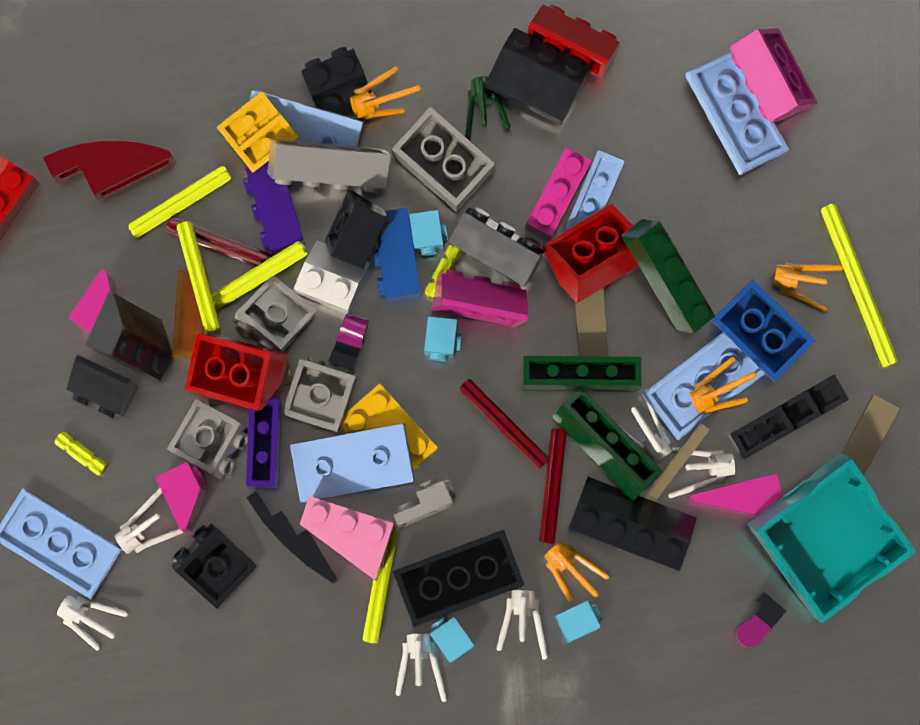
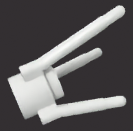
[619,389,672,462]
[668,447,735,498]
[114,488,184,554]
[497,590,548,660]
[57,595,128,650]
[395,634,447,702]

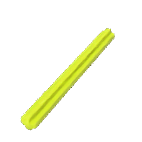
[821,203,898,367]

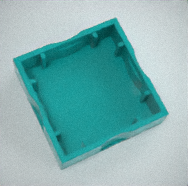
[747,454,916,623]

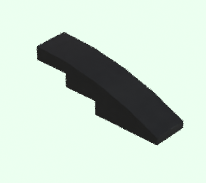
[730,374,849,459]
[246,492,338,584]

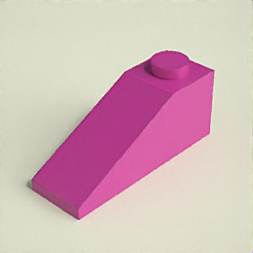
[689,473,783,516]

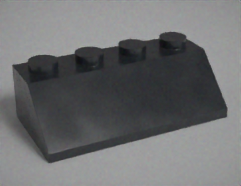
[567,476,697,573]

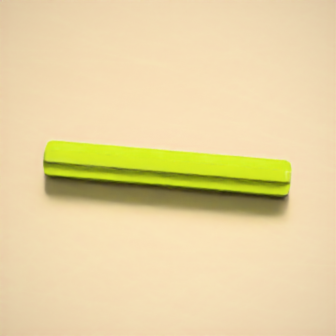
[128,166,231,238]
[177,221,220,334]
[212,241,307,311]
[363,529,398,643]

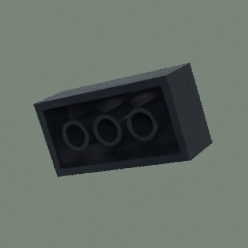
[393,529,525,627]

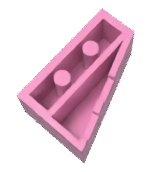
[300,496,395,582]

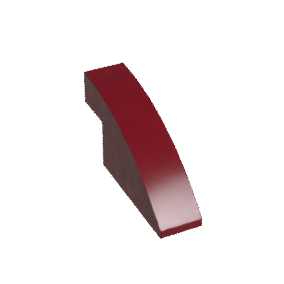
[43,141,175,200]

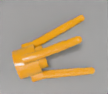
[350,66,421,120]
[773,262,843,312]
[689,356,757,415]
[544,541,610,602]

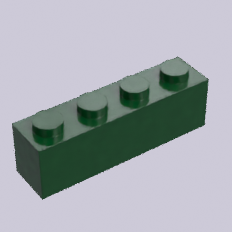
[621,219,715,333]
[523,356,641,391]
[553,387,663,501]

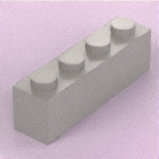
[267,139,390,192]

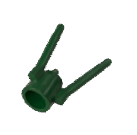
[465,76,510,141]

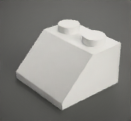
[294,240,371,314]

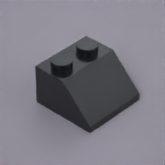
[325,189,388,269]
[66,354,138,418]

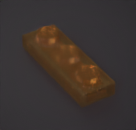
[172,270,208,359]

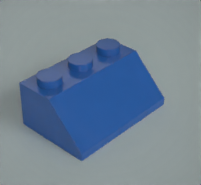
[711,279,816,382]

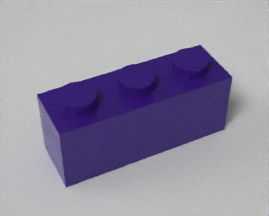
[243,162,306,255]
[246,398,281,489]

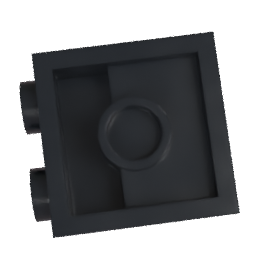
[301,47,372,117]
[171,523,257,609]

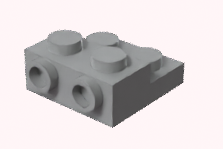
[233,275,317,352]
[282,356,357,433]
[167,399,248,480]
[393,478,456,529]

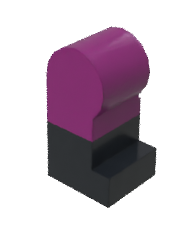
[328,313,369,372]
[735,592,786,647]

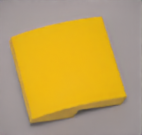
[217,91,298,172]

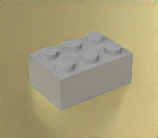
[392,106,495,213]

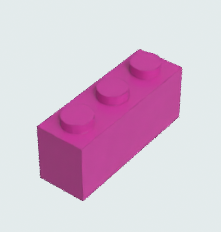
[525,148,592,241]

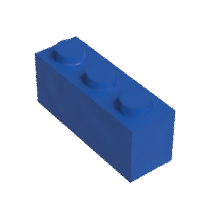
[374,207,421,302]

